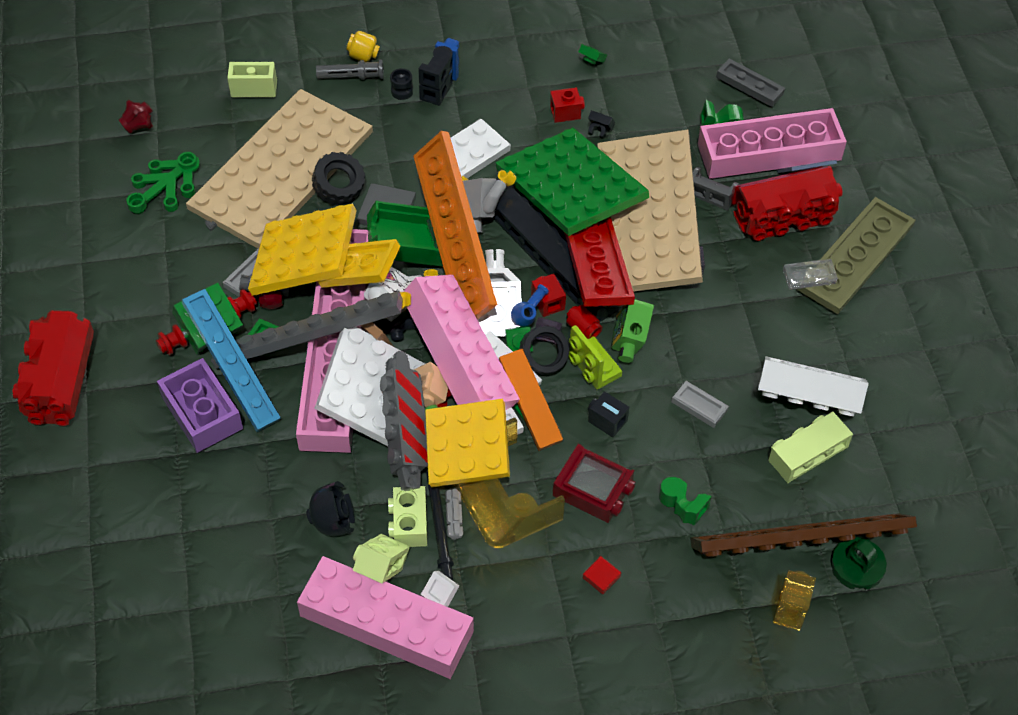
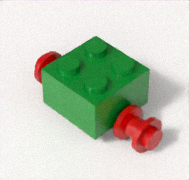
[155,283,257,355]

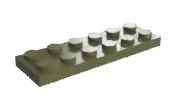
[797,197,916,314]

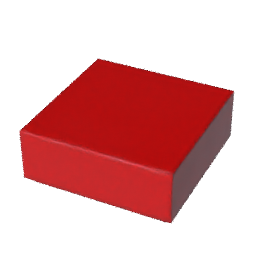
[583,556,621,594]

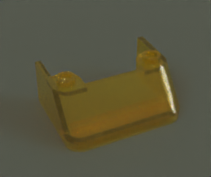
[454,417,565,548]

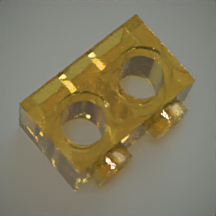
[773,570,816,631]

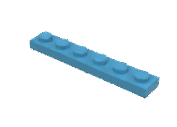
[182,289,280,432]

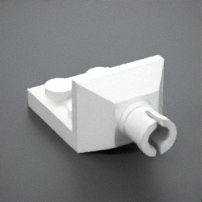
[478,249,521,337]

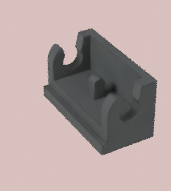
[693,167,739,211]

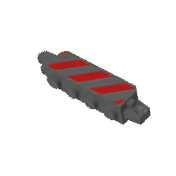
[380,351,428,491]

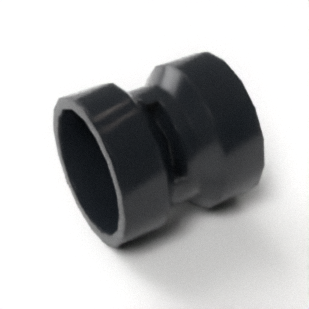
[390,68,413,100]

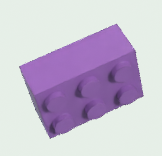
[157,358,243,453]

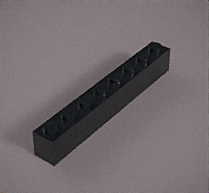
[492,178,619,322]

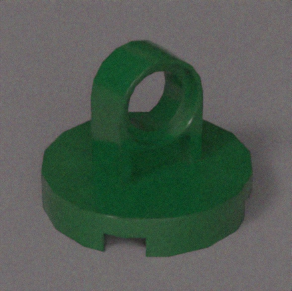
[831,537,887,590]

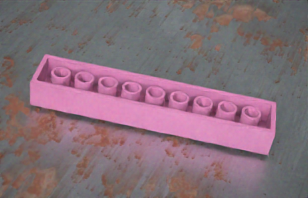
[296,229,369,453]

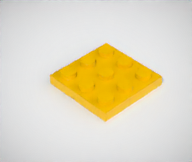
[425,398,510,487]

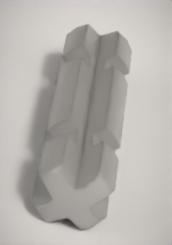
[445,489,463,540]

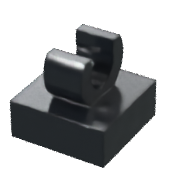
[588,110,615,138]

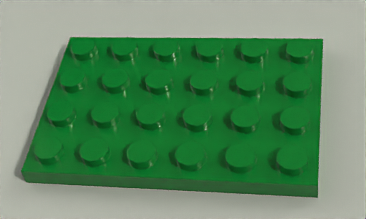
[496,128,649,236]

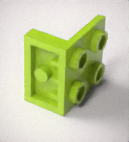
[569,325,622,390]

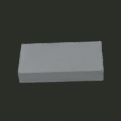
[672,381,729,428]

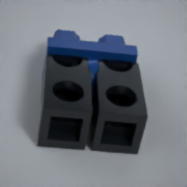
[418,38,459,106]

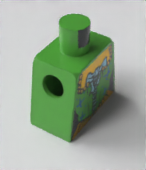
[611,299,654,363]

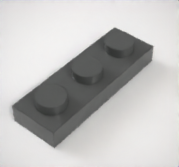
[716,58,785,107]

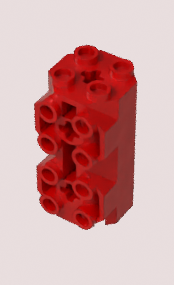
[731,166,843,241]
[13,310,94,426]

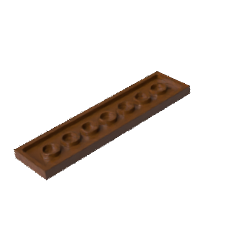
[690,513,917,556]

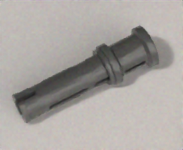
[316,59,384,80]

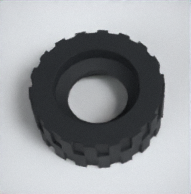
[312,152,365,206]

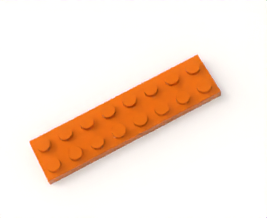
[413,131,498,320]

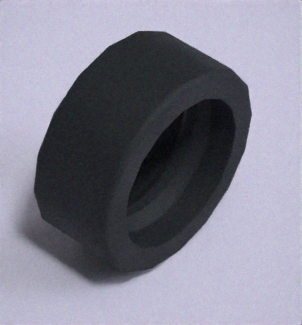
[519,326,570,375]

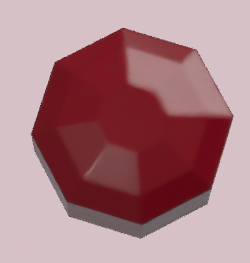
[259,290,283,310]

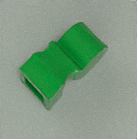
[700,100,744,126]
[659,477,712,526]

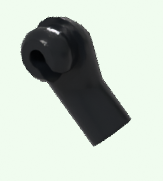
[389,317,417,341]

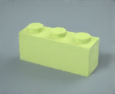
[768,412,853,483]

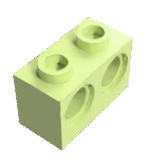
[388,486,427,547]
[353,534,410,583]

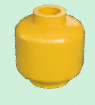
[346,31,380,62]

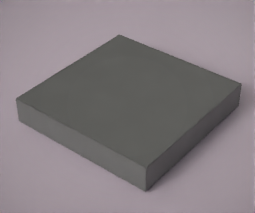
[357,183,416,225]

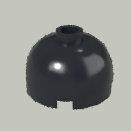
[306,481,355,537]

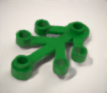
[126,152,200,214]

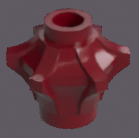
[118,100,153,134]

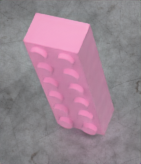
[698,108,847,179]
[403,275,520,410]
[297,556,474,679]

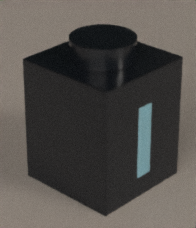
[588,391,630,437]

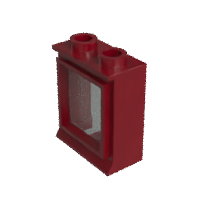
[553,443,636,523]

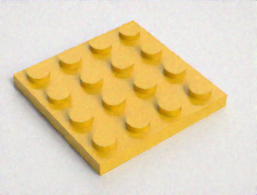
[248,203,357,296]

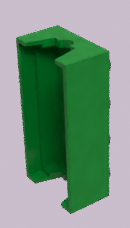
[367,201,443,266]

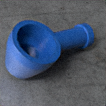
[511,284,549,327]

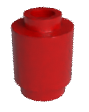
[566,305,603,339]

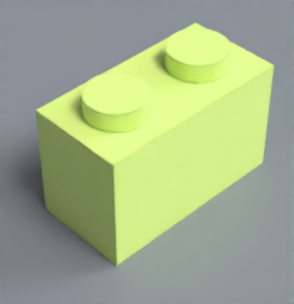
[228,62,277,97]

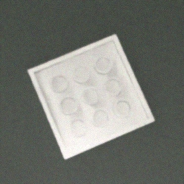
[314,327,425,446]

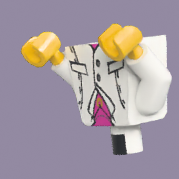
[364,267,438,321]

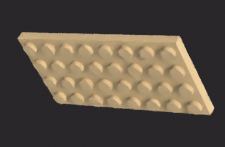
[186,89,373,248]
[598,130,703,292]

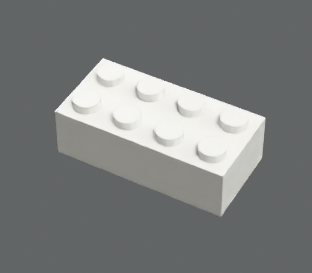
[758,356,869,416]

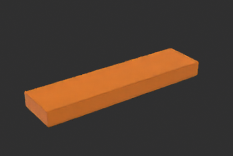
[499,349,563,451]

